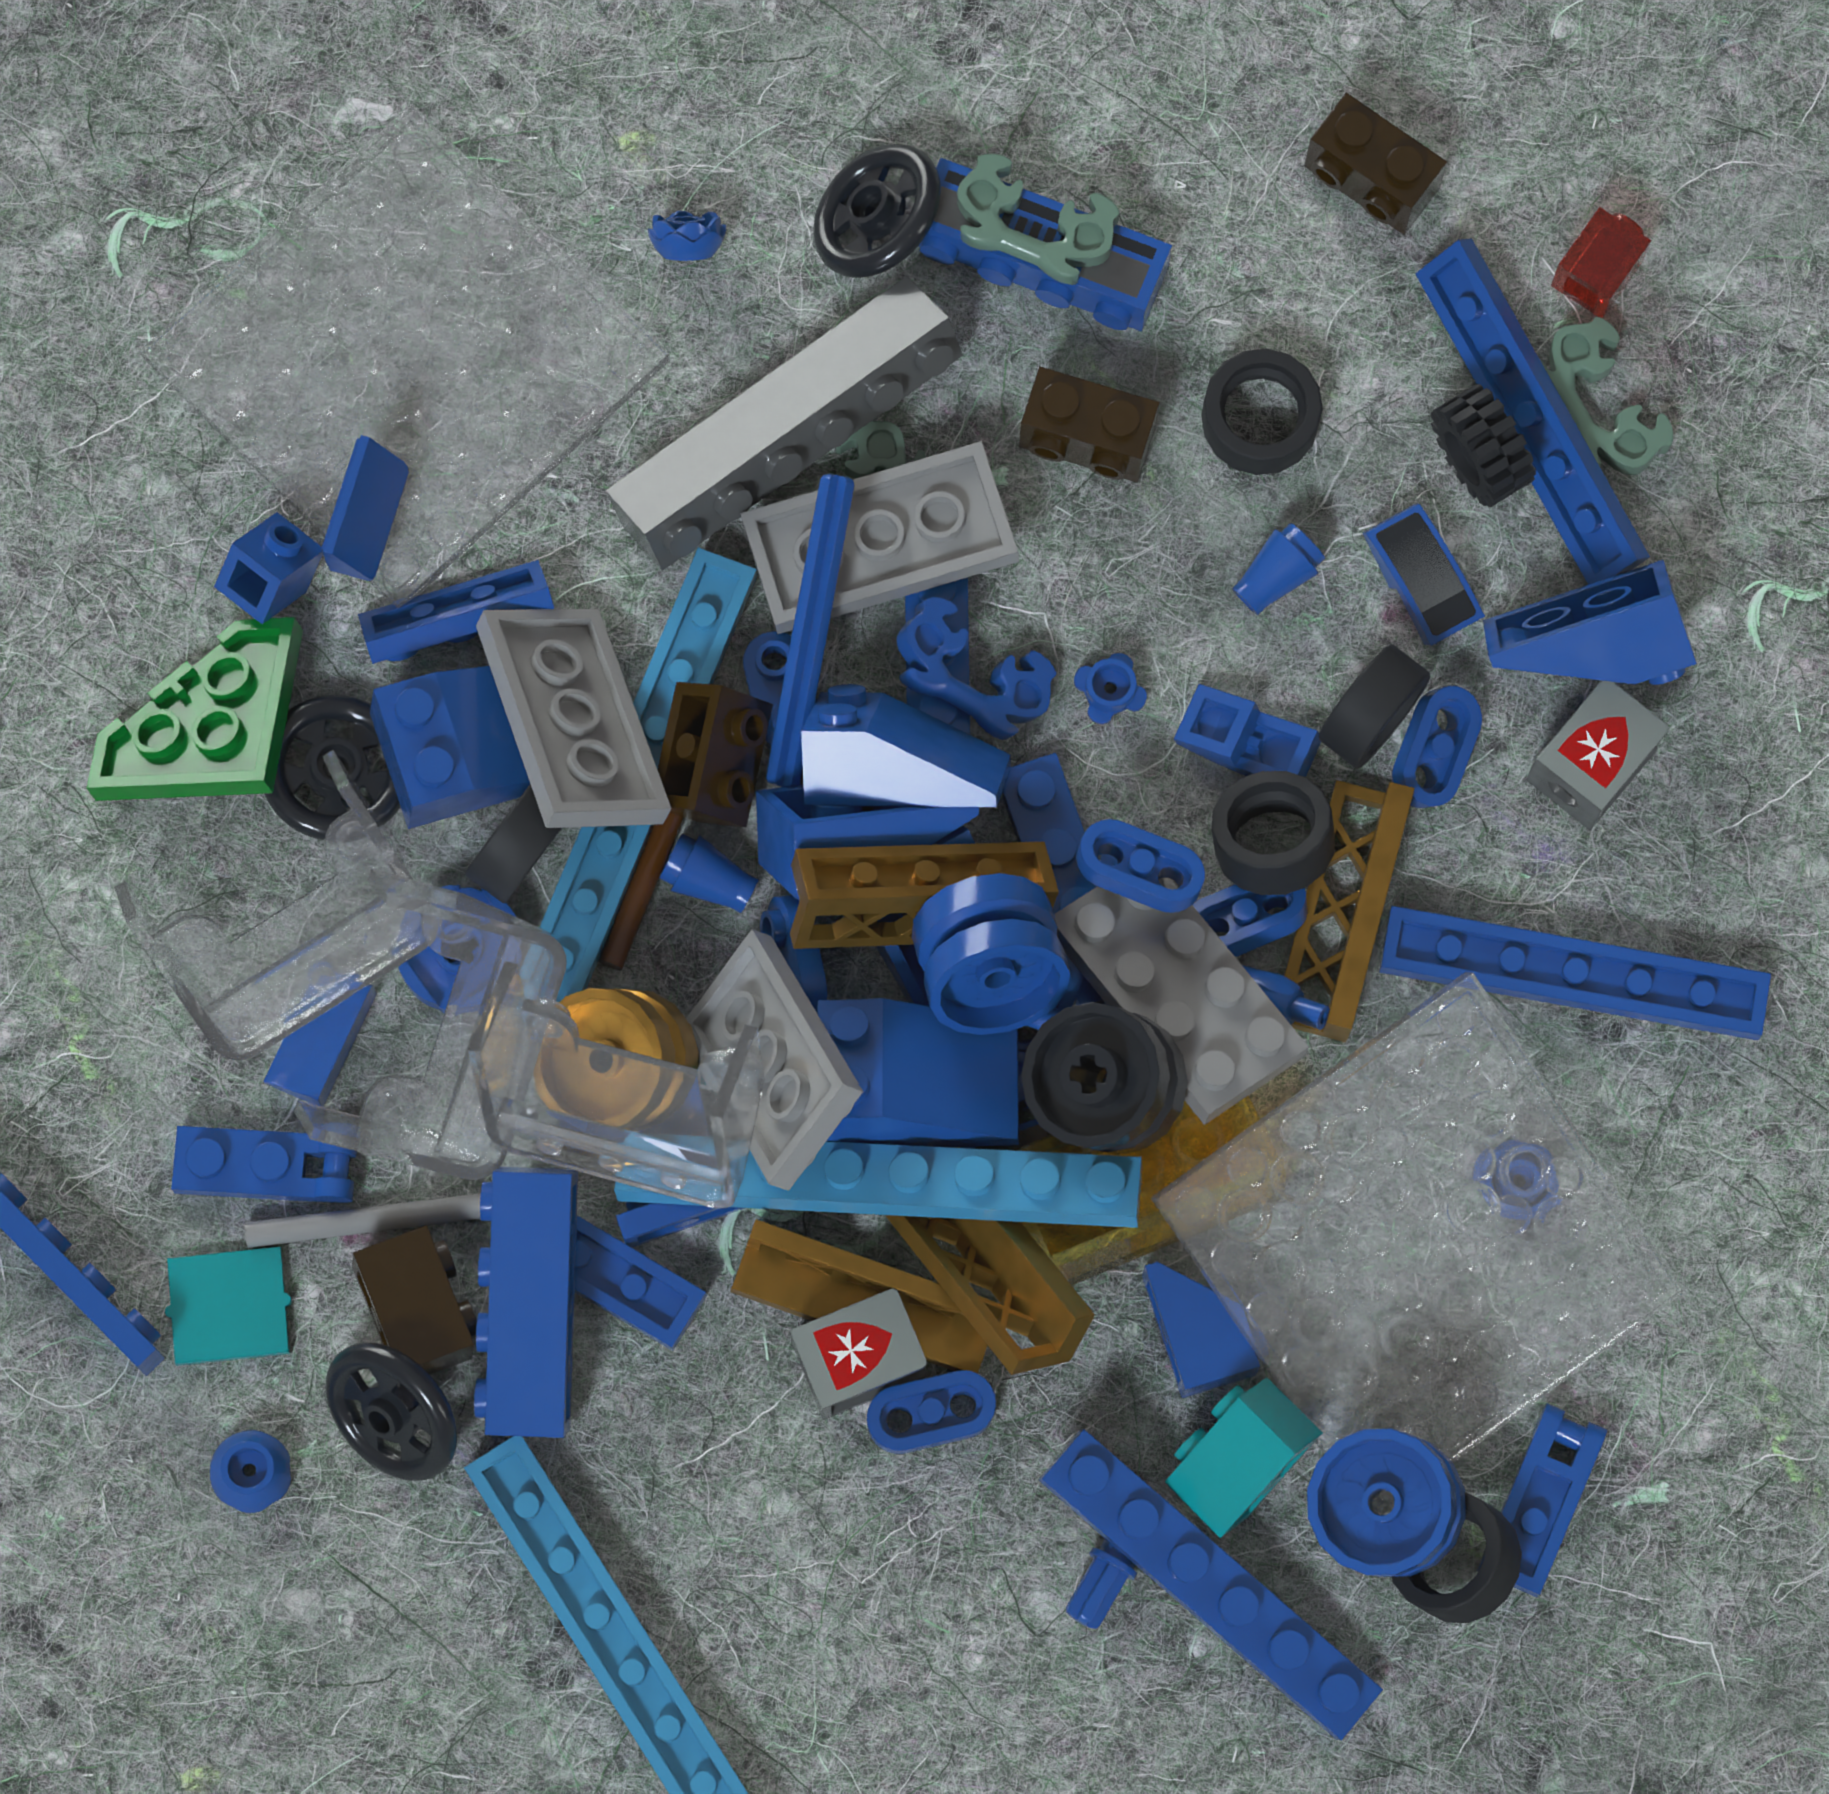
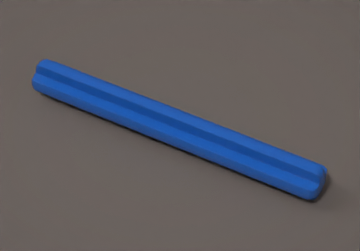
[766,474,855,787]

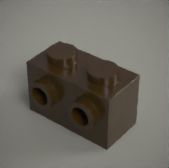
[1304,92,1447,235]
[1019,366,1160,483]
[657,682,773,828]
[352,1225,477,1375]

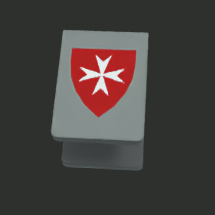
[1526,680,1668,831]
[789,1289,927,1420]

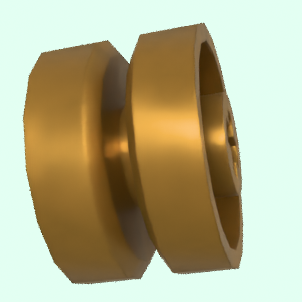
[532,988,699,1131]

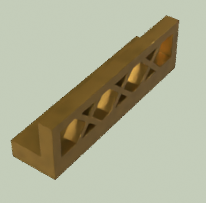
[1284,780,1415,1043]
[790,841,1059,949]
[885,1147,1095,1375]
[730,1219,988,1374]

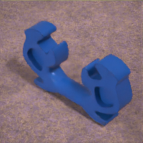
[897,597,1057,740]

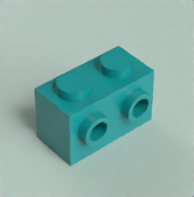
[1165,1377,1323,1538]

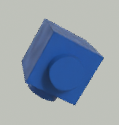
[214,512,323,624]

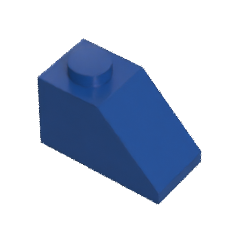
[1142,1262,1266,1398]

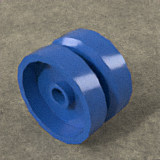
[912,873,1070,1035]
[1307,1429,1466,1577]

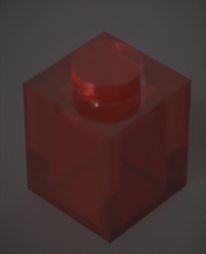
[1551,207,1652,318]

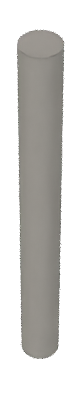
[245,1193,481,1248]

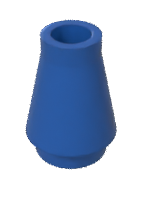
[1232,523,1325,615]
[659,833,759,913]

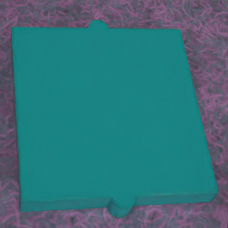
[165,1247,292,1366]

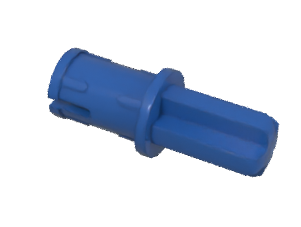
[1066,1539,1137,1629]

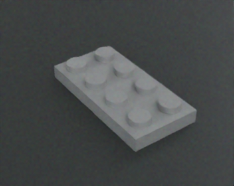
[740,441,1019,634]
[476,609,671,828]
[1054,878,1309,1125]
[686,929,863,1191]

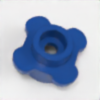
[1074,653,1147,724]

